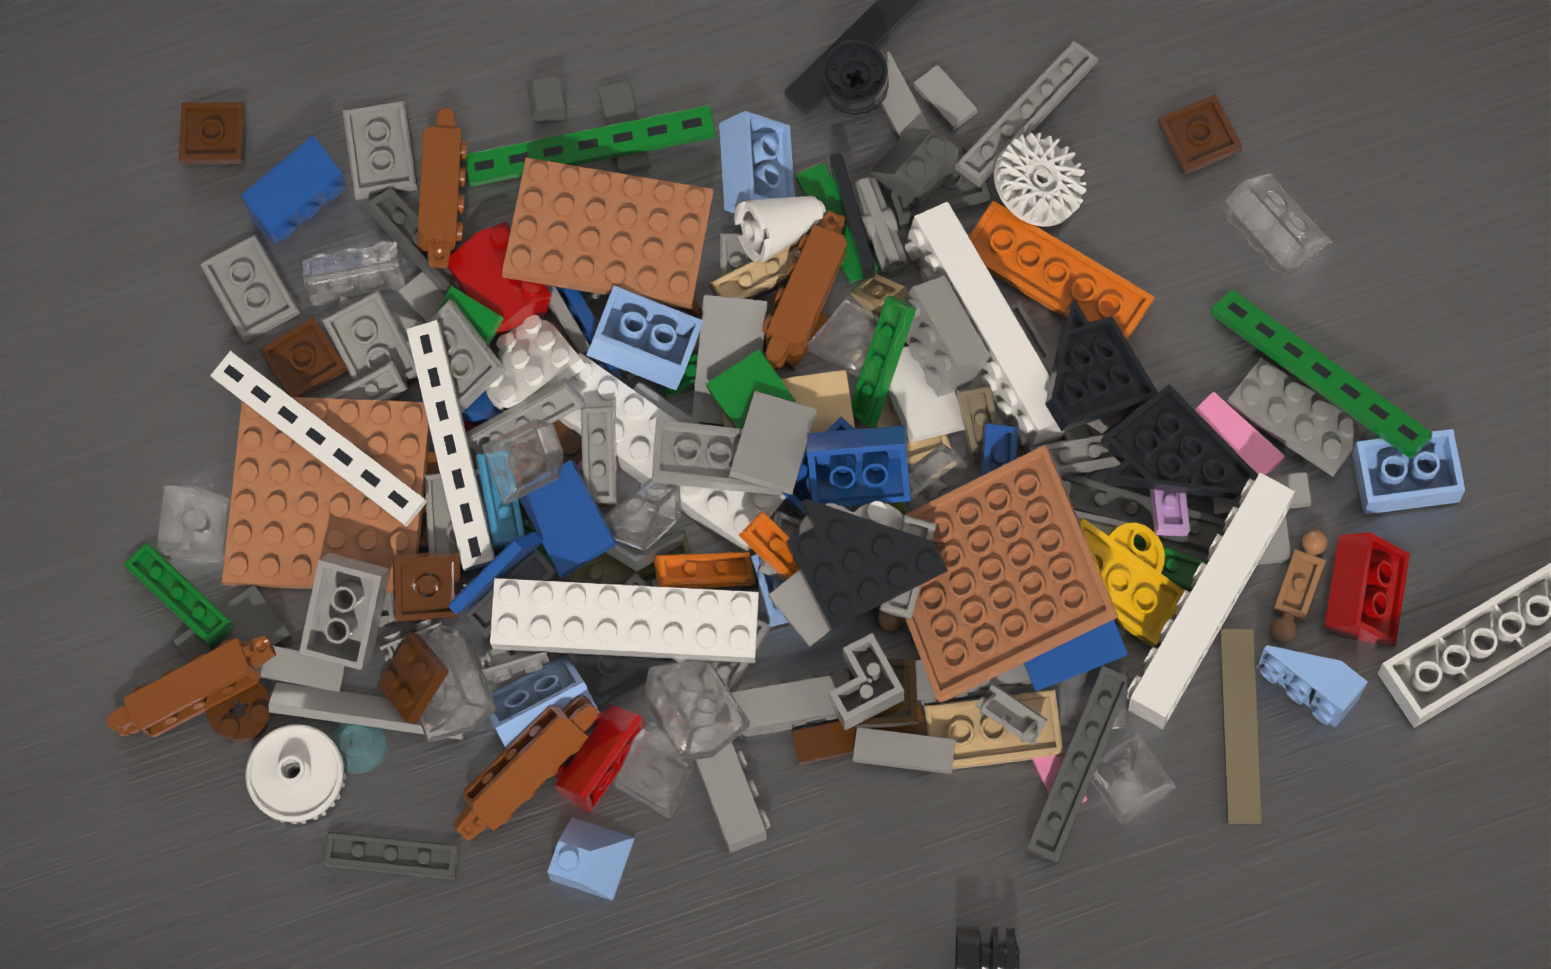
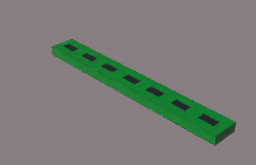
[466,105,716,187]
[1211,289,1433,459]

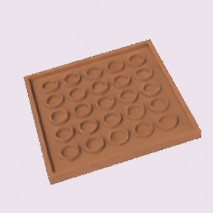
[222,397,431,593]
[903,445,1119,703]

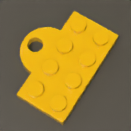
[1079,518,1185,647]

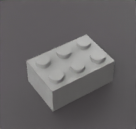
[904,275,991,397]
[299,553,391,670]

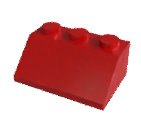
[448,222,552,335]
[1324,532,1410,647]
[555,705,646,814]

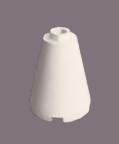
[734,196,826,262]

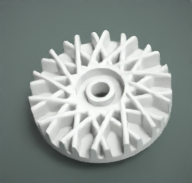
[994,133,1087,226]
[245,724,346,825]

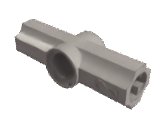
[851,177,908,273]

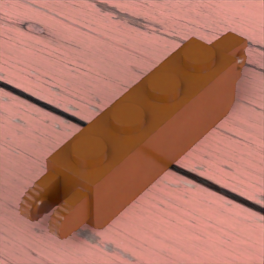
[417,107,467,268]
[762,211,847,371]
[106,635,276,737]
[453,695,598,841]

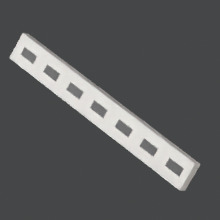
[406,320,495,571]
[210,351,427,527]

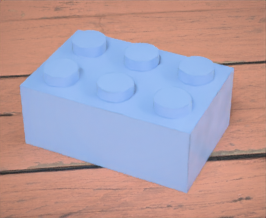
[587,286,703,390]
[1352,429,1465,515]

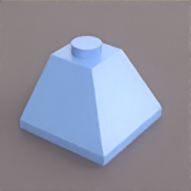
[547,817,635,901]

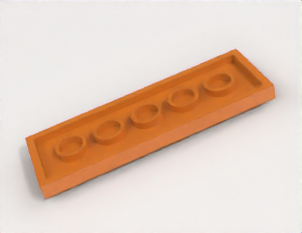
[968,201,1155,341]

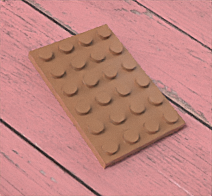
[502,158,714,309]

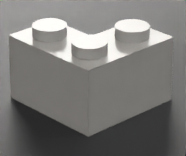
[829,633,904,730]

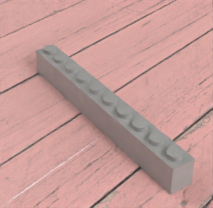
[727,657,1033,739]

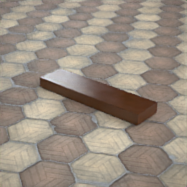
[792,704,928,765]

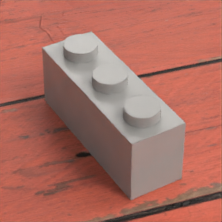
[694,741,770,853]

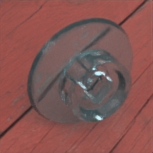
[330,723,388,774]

